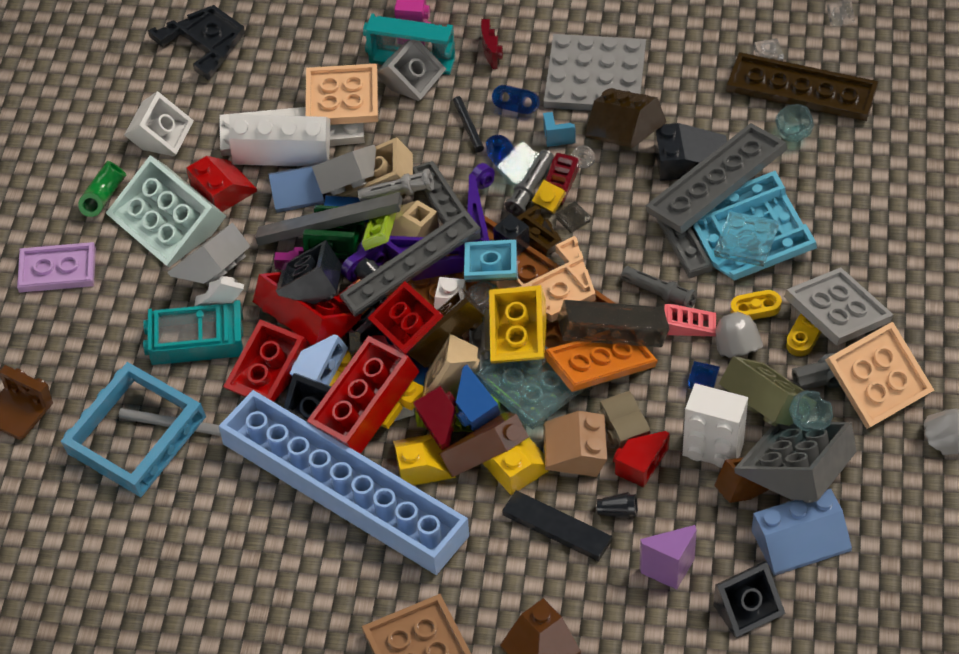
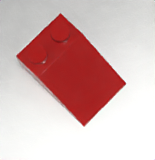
[368,281,443,354]
[223,319,310,402]

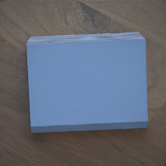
[268,165,324,213]

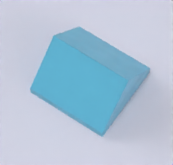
[464,240,518,282]

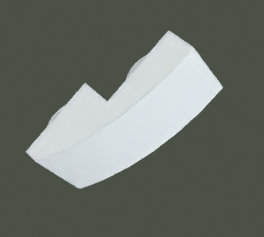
[195,276,244,306]

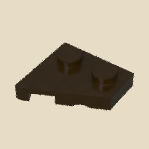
[516,204,562,256]

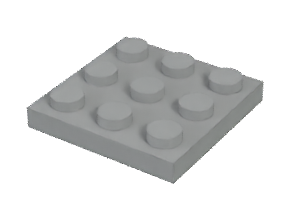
[784,267,894,346]

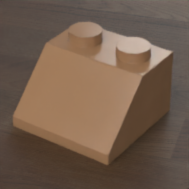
[543,411,607,477]

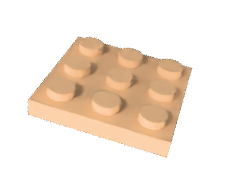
[306,64,378,125]
[825,322,934,429]

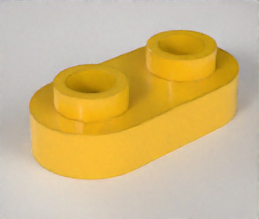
[730,290,782,320]
[786,314,821,357]

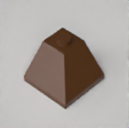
[500,598,581,654]

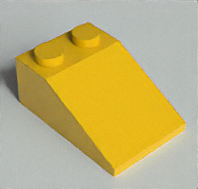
[489,285,546,364]

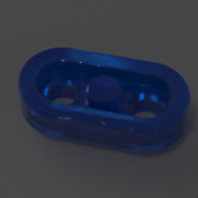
[492,85,540,114]
[486,135,521,175]

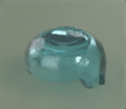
[775,104,814,142]
[789,390,833,432]

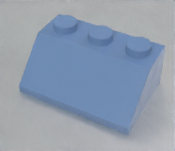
[752,489,852,576]

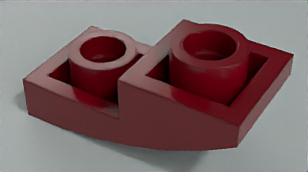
[481,19,503,69]

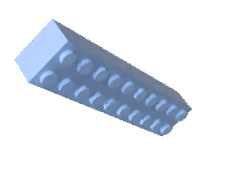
[219,390,469,575]

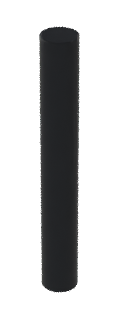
[453,96,484,152]

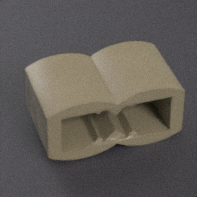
[597,391,650,448]

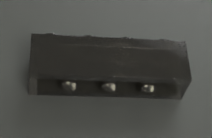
[557,300,669,347]

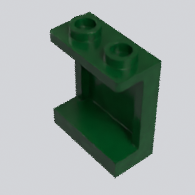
[303,205,364,259]

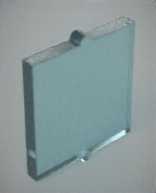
[496,141,550,186]

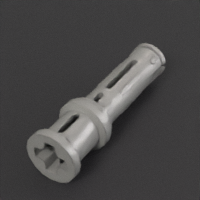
[358,168,434,202]

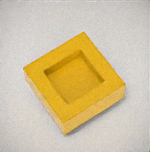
[532,180,566,214]

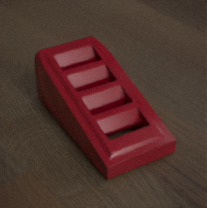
[545,153,579,205]

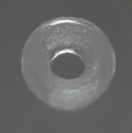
[571,145,595,168]

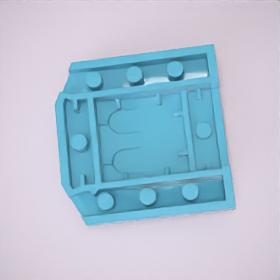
[693,171,817,281]

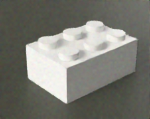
[683,383,748,468]

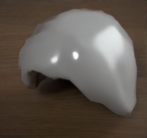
[715,312,763,358]
[924,408,959,455]

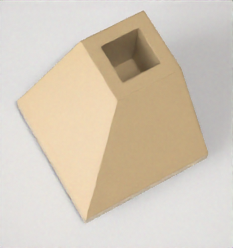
[390,200,439,237]

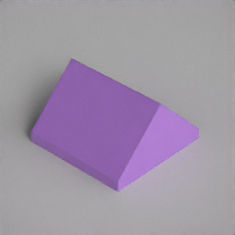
[639,525,697,590]

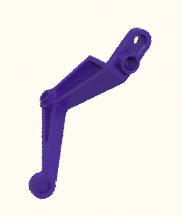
[341,163,495,282]

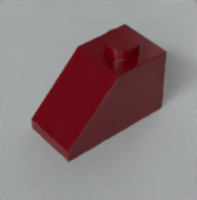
[413,386,457,451]

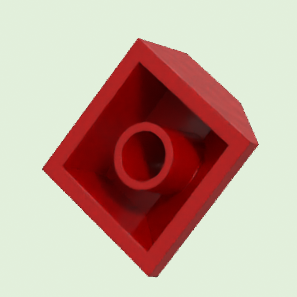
[186,156,257,212]

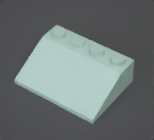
[106,155,226,267]

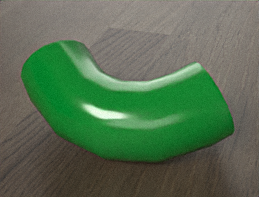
[78,161,127,217]

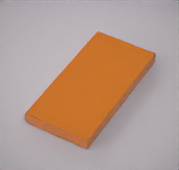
[544,326,658,392]

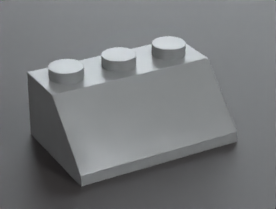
[168,222,251,284]

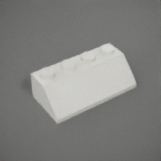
[229,114,331,167]

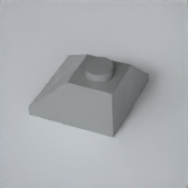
[378,39,446,101]

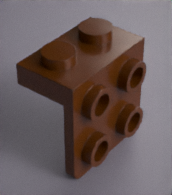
[0,365,53,440]

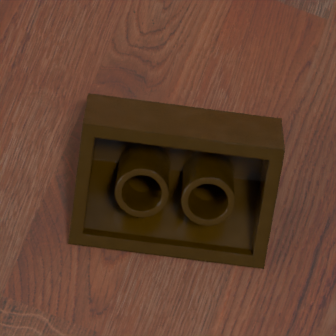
[585,88,667,148]
[407,288,484,368]

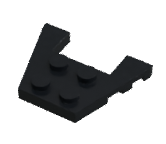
[148,5,245,80]

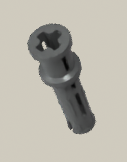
[504,149,554,216]
[620,266,697,308]

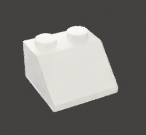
[124,91,194,156]

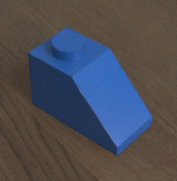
[456,365,500,431]

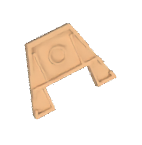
[490,236,596,322]

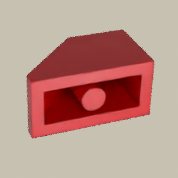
[613,431,670,488]

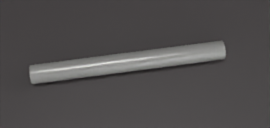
[119,408,221,436]

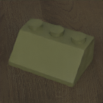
[719,356,819,426]

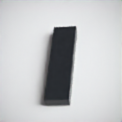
[502,490,612,562]

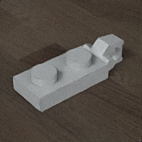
[469,308,494,380]

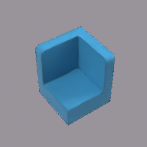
[543,112,576,147]

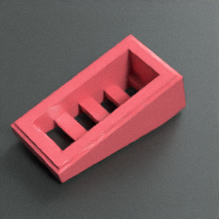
[664,304,716,337]

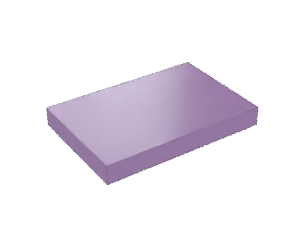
[17,242,96,293]

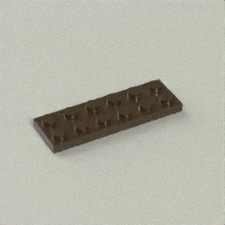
[726,52,878,121]

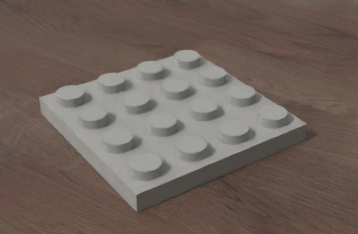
[544,34,646,111]

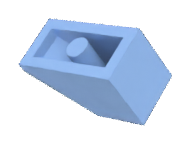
[290,335,348,385]

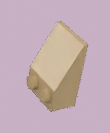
[335,137,413,197]

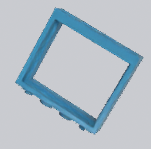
[61,362,206,497]

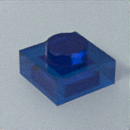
[688,361,720,389]

